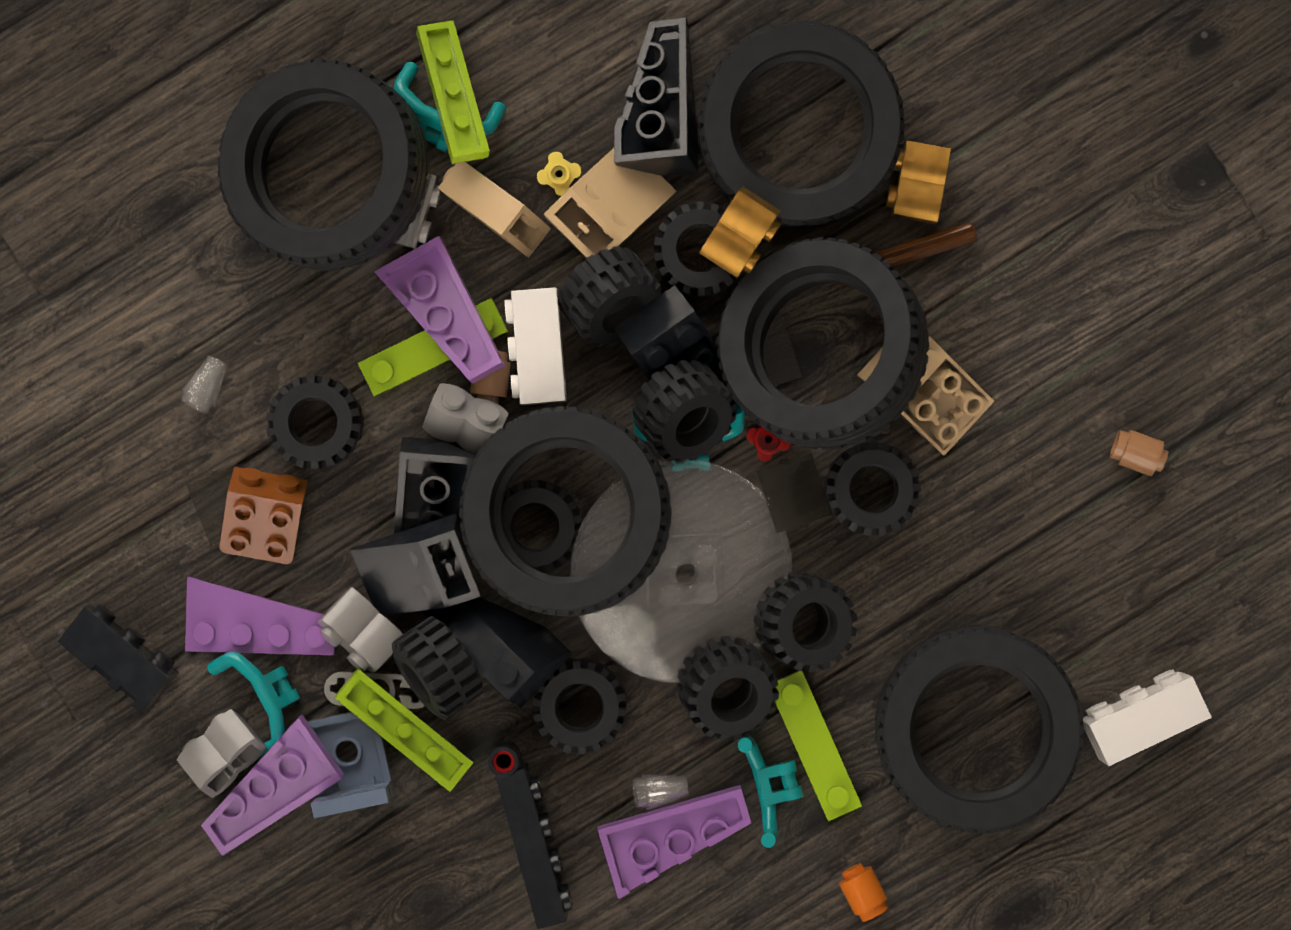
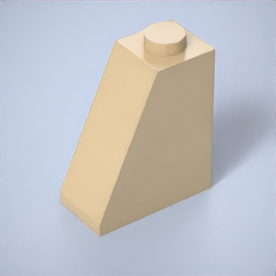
[438,162,551,258]

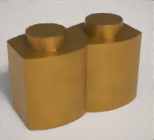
[886,141,951,224]
[699,186,782,278]

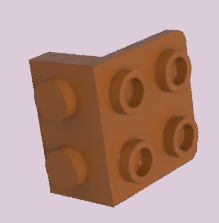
[219,467,308,564]

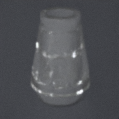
[181,356,228,414]
[632,774,689,811]

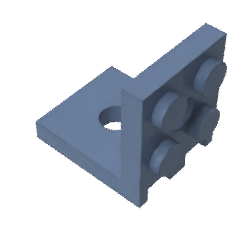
[307,712,395,818]

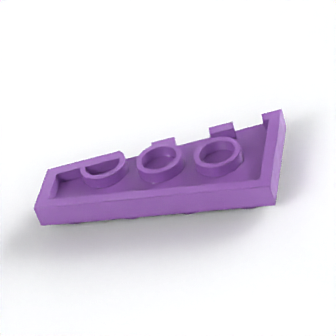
[374,236,505,384]
[185,576,336,655]
[201,714,344,856]
[597,785,751,899]

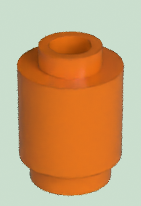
[838,863,889,922]

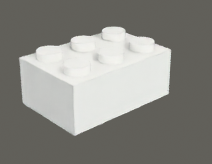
[505,287,567,406]
[1083,669,1212,766]

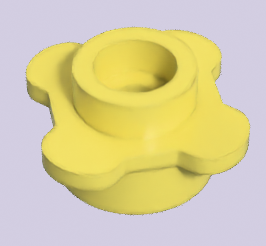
[537,152,581,196]

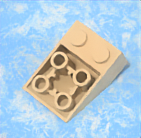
[544,148,677,258]
[857,336,994,456]

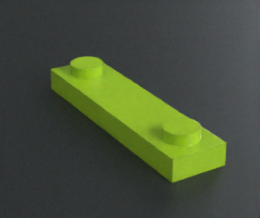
[416,20,490,164]
[358,298,508,397]
[333,669,473,792]
[775,670,862,821]

